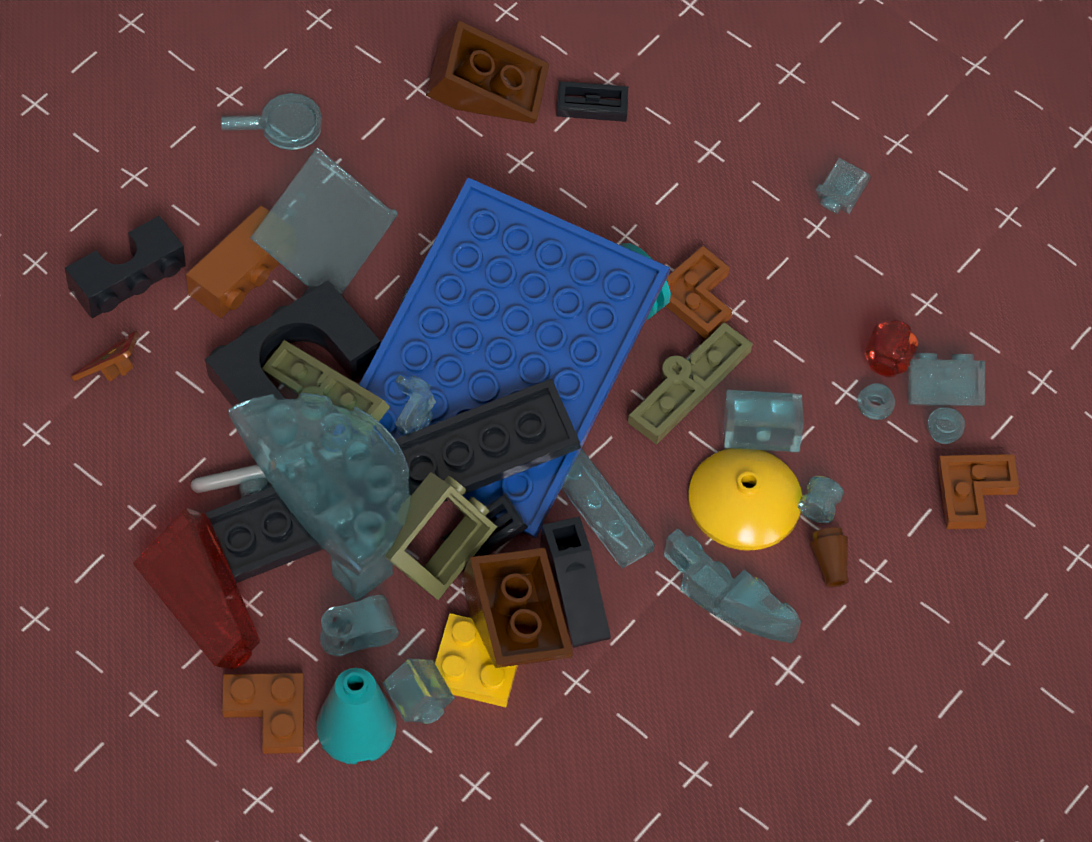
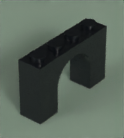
[205,280,381,440]

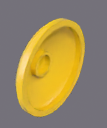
[688,447,803,550]

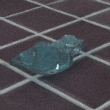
[664,528,801,643]

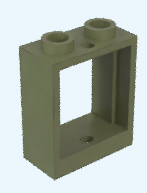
[371,472,497,600]

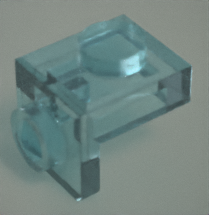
[815,158,871,214]
[395,375,436,435]

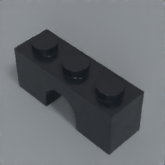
[65,216,186,318]

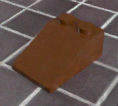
[426,20,549,124]
[461,548,573,668]

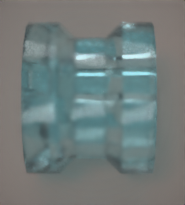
[798,476,844,523]

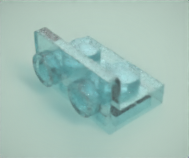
[905,353,985,406]

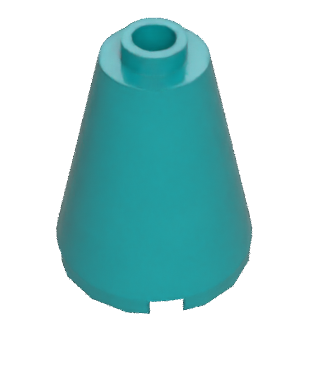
[316,668,397,764]

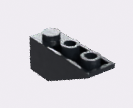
[540,516,611,648]

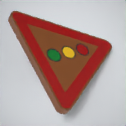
[71,331,139,382]

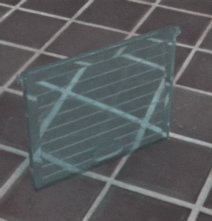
[250,148,398,295]

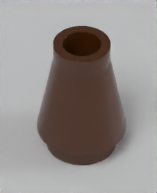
[810,527,849,587]

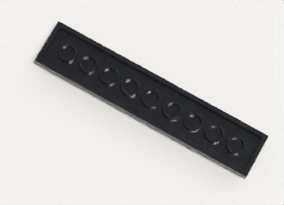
[191,378,581,591]

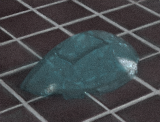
[228,393,411,576]

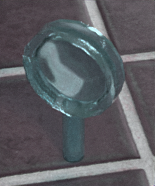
[221,93,322,150]

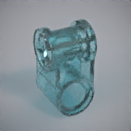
[320,595,399,656]

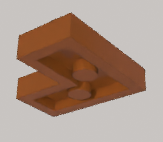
[665,246,733,340]
[937,454,1019,529]
[222,673,304,754]

